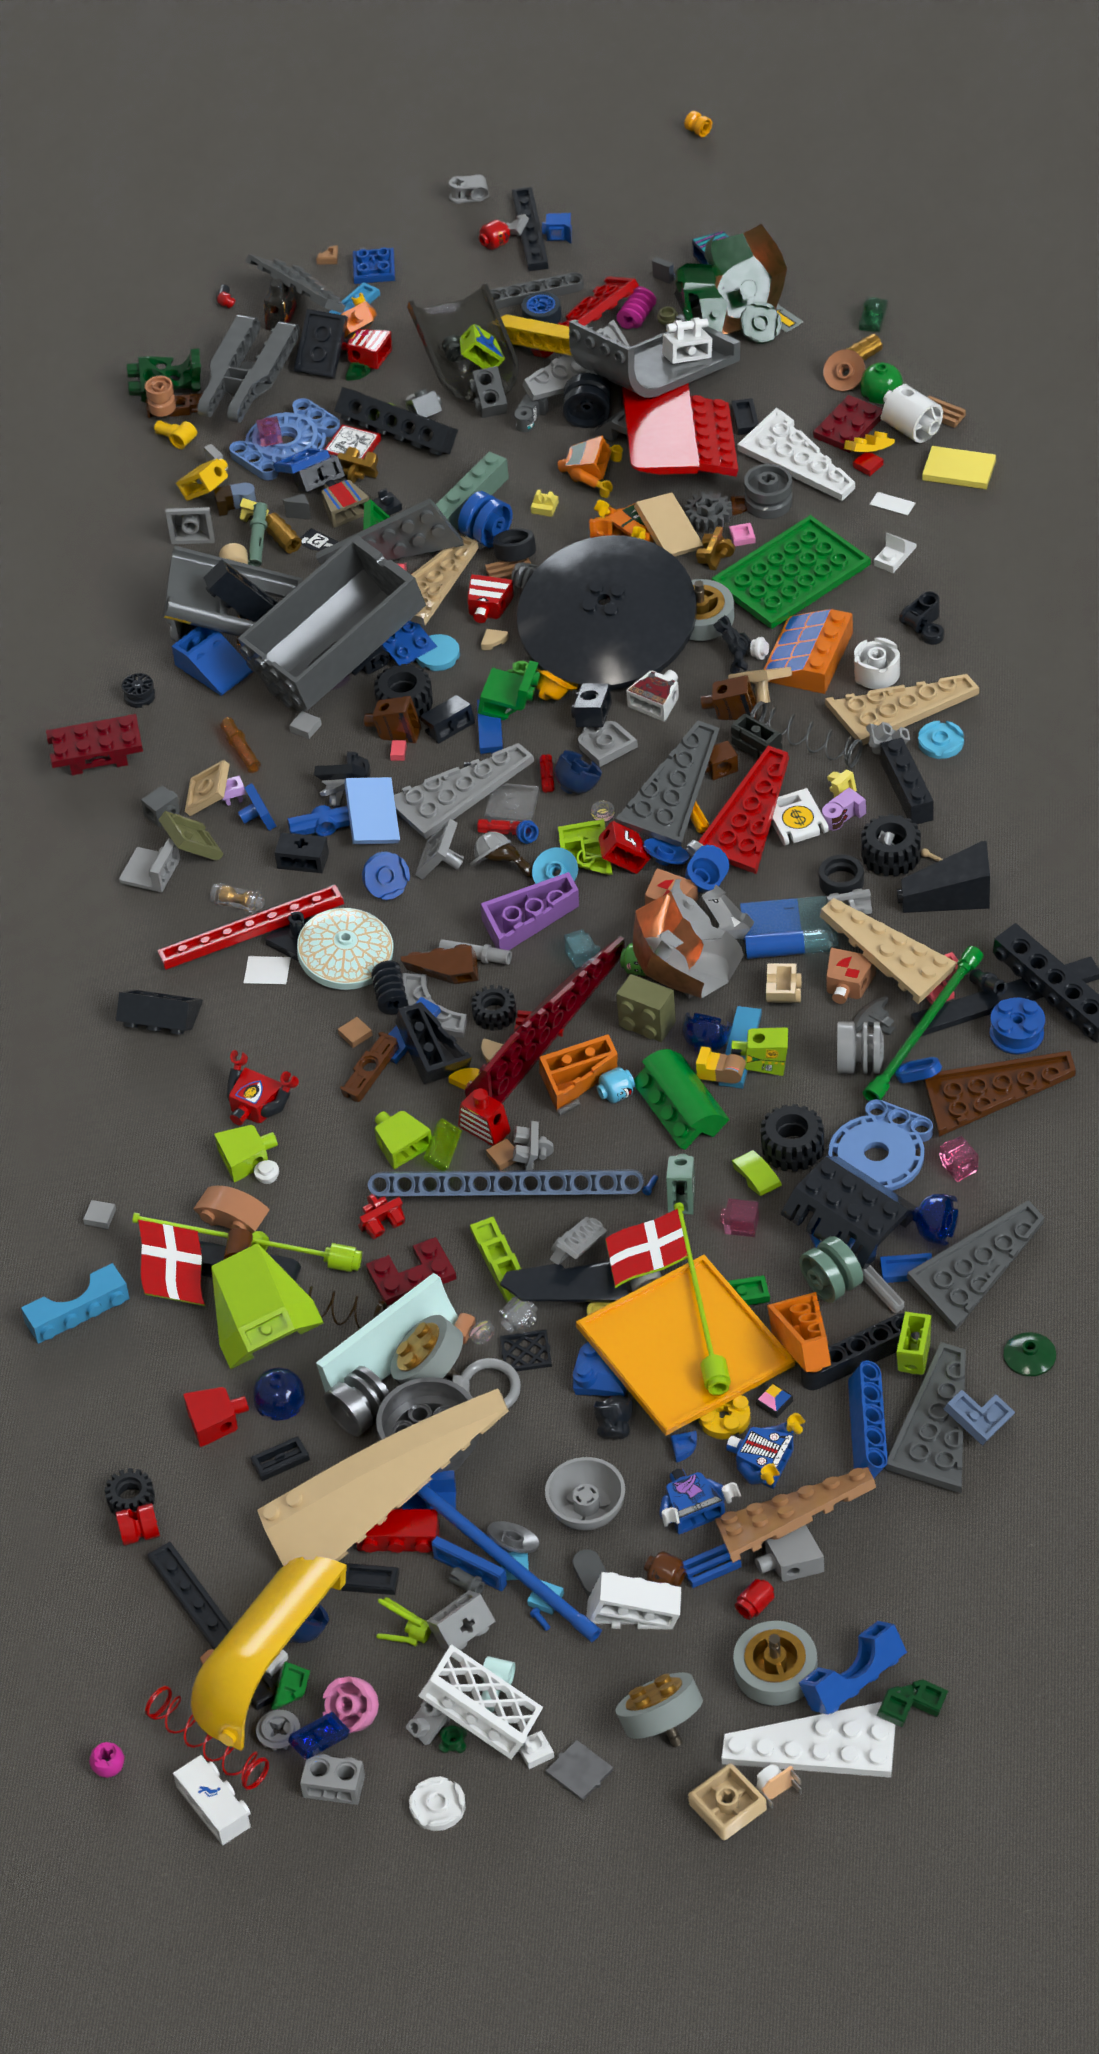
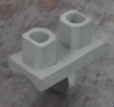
[866,722,910,755]
[827,888,872,914]
[513,1121,554,1170]
[406,1700,450,1745]

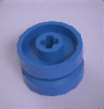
[458,491,513,548]

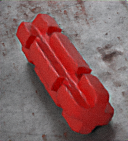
[539,754,555,793]
[477,819,521,835]

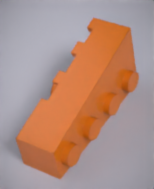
[767,1292,831,1372]

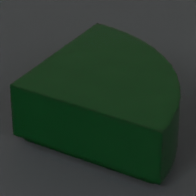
[346,362,372,381]

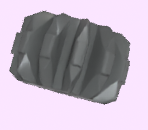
[511,562,539,589]

